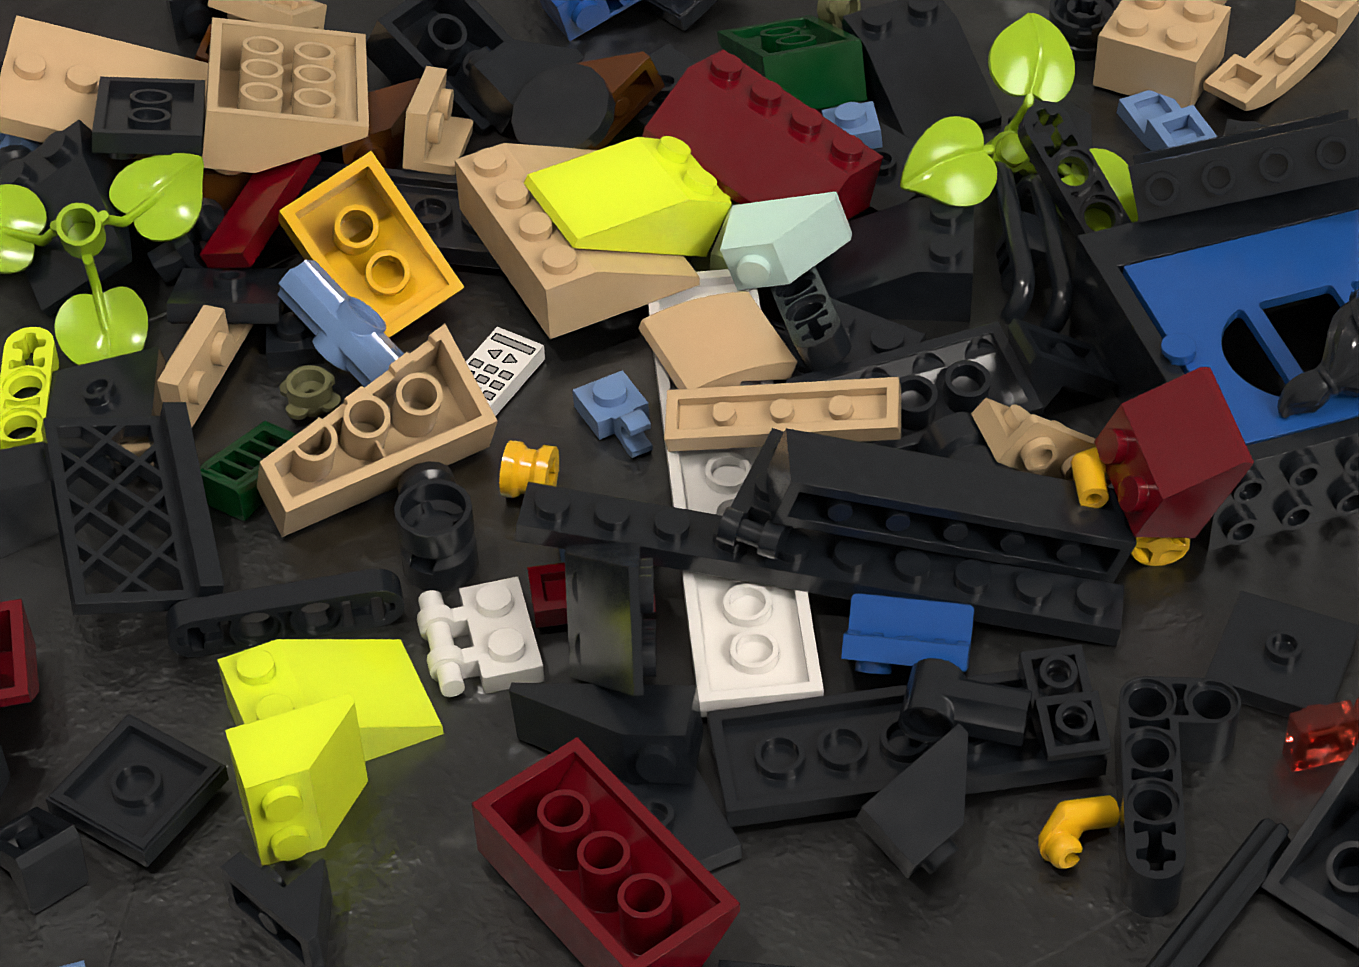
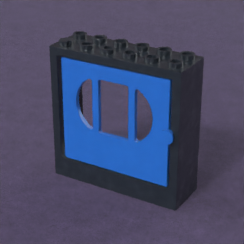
[1070,176,1359,551]

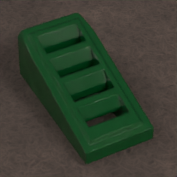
[200,421,296,522]

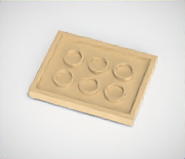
[0,15,208,159]

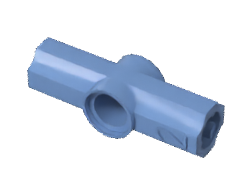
[277,259,404,387]

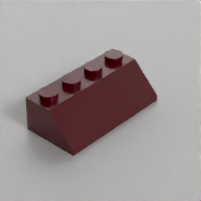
[642,49,883,220]
[471,737,740,967]

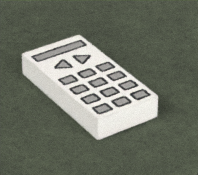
[466,327,545,416]

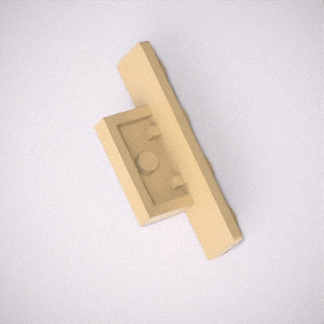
[115,305,254,467]

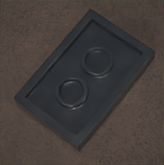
[92,76,205,160]

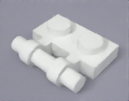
[417,576,545,697]

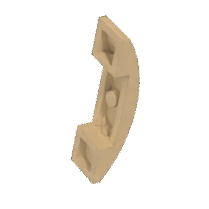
[1203,0,1359,111]

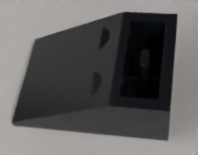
[564,542,657,696]

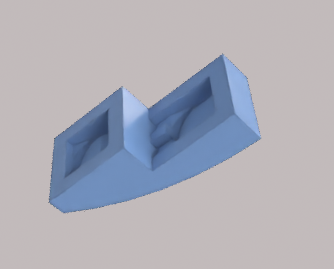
[1117,90,1217,151]

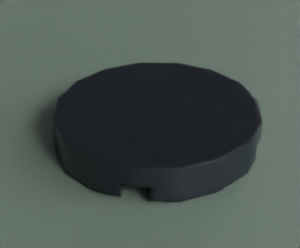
[511,63,615,149]

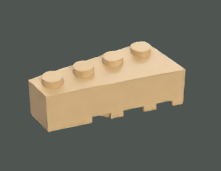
[257,324,498,537]

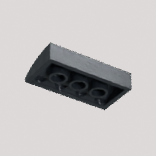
[786,321,1044,452]

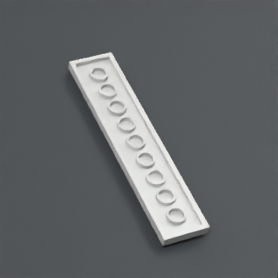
[647,269,824,717]

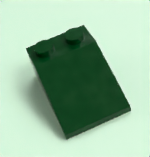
[717,15,867,113]

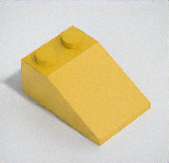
[278,151,465,338]

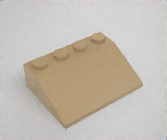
[202,17,369,175]
[454,143,700,339]

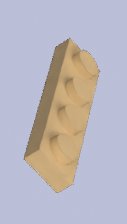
[664,377,901,452]

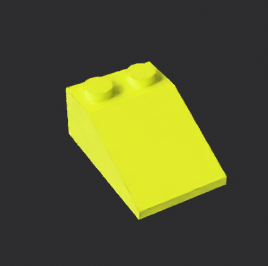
[524,136,732,257]
[217,639,444,762]

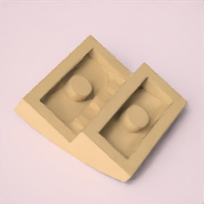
[638,291,797,389]

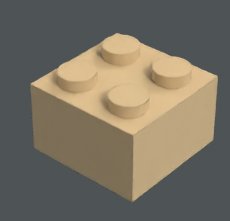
[1093,0,1231,108]

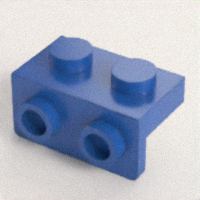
[841,593,974,674]

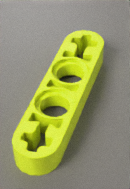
[0,327,59,450]

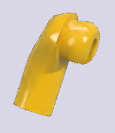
[1070,447,1111,508]
[1038,795,1120,869]

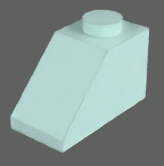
[720,192,852,290]

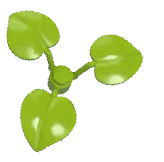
[900,12,1138,231]
[0,153,204,365]

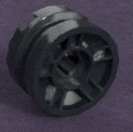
[1049,0,1119,61]

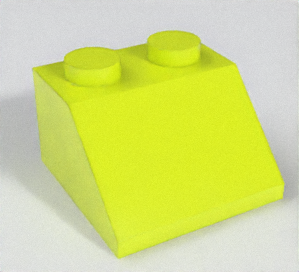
[225,692,368,866]

